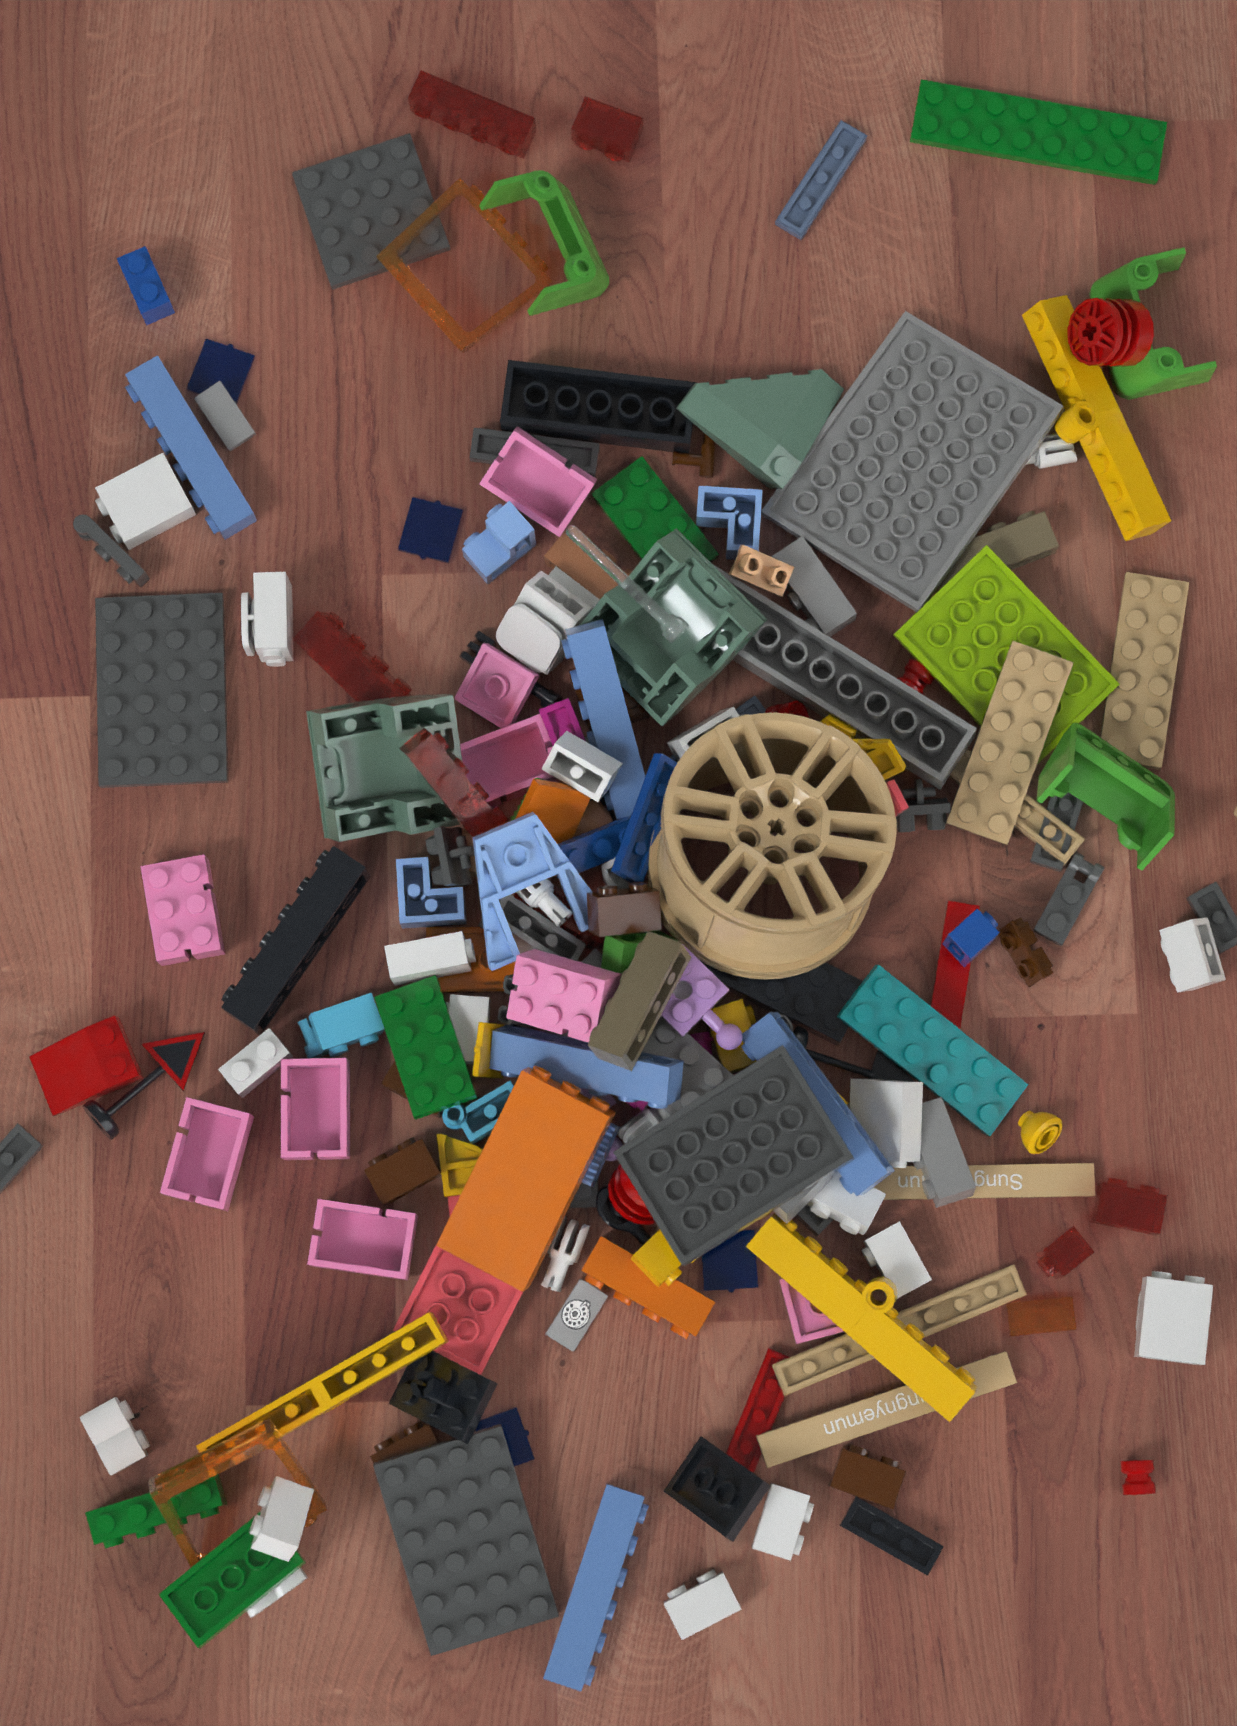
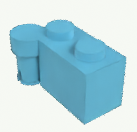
[297,993,385,1058]
[442,1080,514,1144]

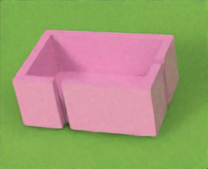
[479,426,597,537]
[460,714,560,814]
[140,854,225,966]
[506,949,622,1043]
[281,1058,350,1160]
[160,1097,254,1212]
[307,1199,418,1281]

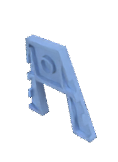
[472,812,592,971]

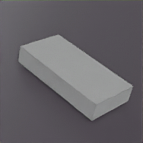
[194,381,256,452]

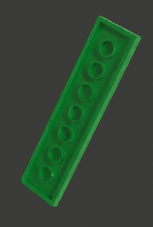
[910,79,1167,185]

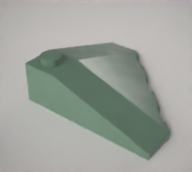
[676,369,844,489]

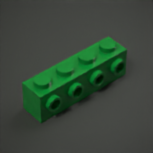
[85,1474,227,1549]

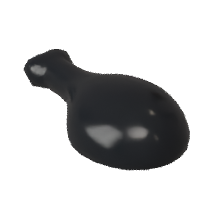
[596,1186,651,1246]

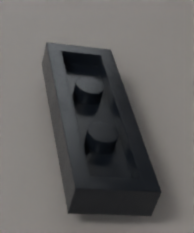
[840,1496,944,1576]

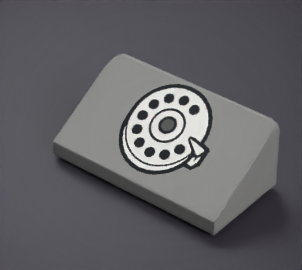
[545,1278,608,1352]

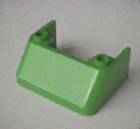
[479,170,610,316]
[1089,247,1217,400]
[1037,723,1175,871]

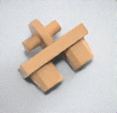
[729,545,794,597]

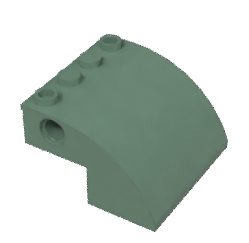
[580,528,768,726]
[306,694,471,842]

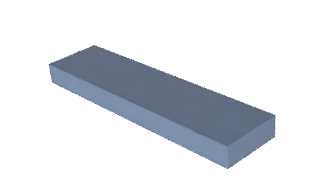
[775,120,868,241]

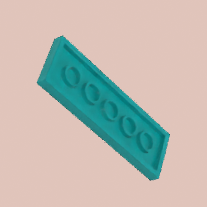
[837,964,1029,1136]

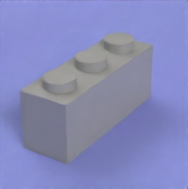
[771,536,857,637]
[478,894,586,961]
[913,1097,976,1208]

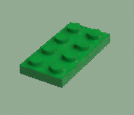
[591,456,719,563]
[374,975,478,1120]
[158,1511,306,1649]

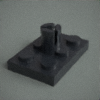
[388,1351,498,1444]
[664,1436,771,1542]

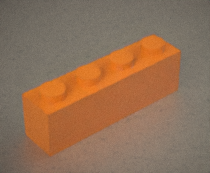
[581,1236,715,1340]

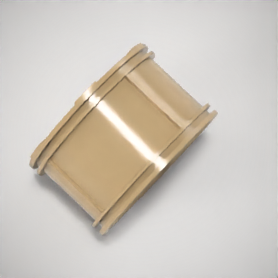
[647,713,897,980]

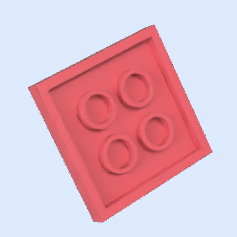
[393,1246,523,1375]

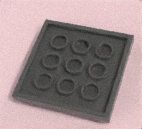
[292,133,450,290]

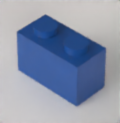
[117,246,175,325]
[942,909,1000,968]

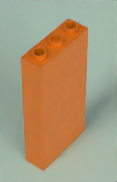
[436,1065,616,1292]

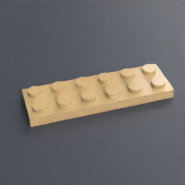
[1100,572,1189,770]
[946,641,1074,845]

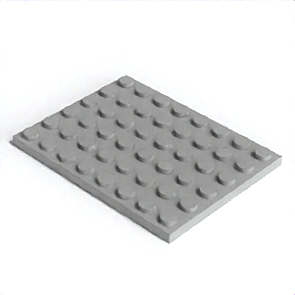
[761,311,1064,612]

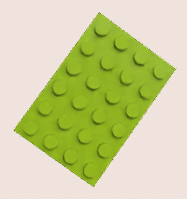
[893,545,1120,764]

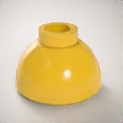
[1018,1110,1062,1154]

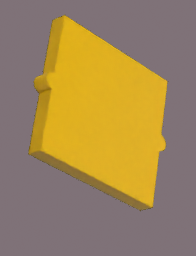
[472,1022,505,1078]

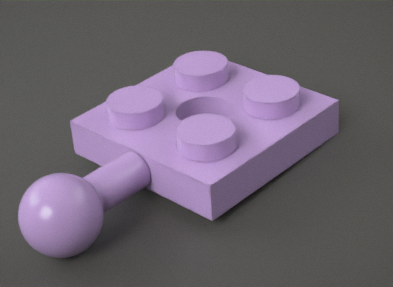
[661,946,743,1050]

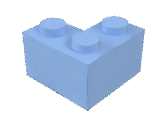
[696,486,762,560]
[462,501,536,585]
[396,857,467,929]

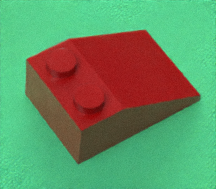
[29,1015,144,1117]

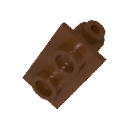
[998,917,1054,987]

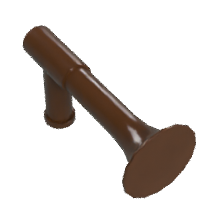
[672,433,716,478]

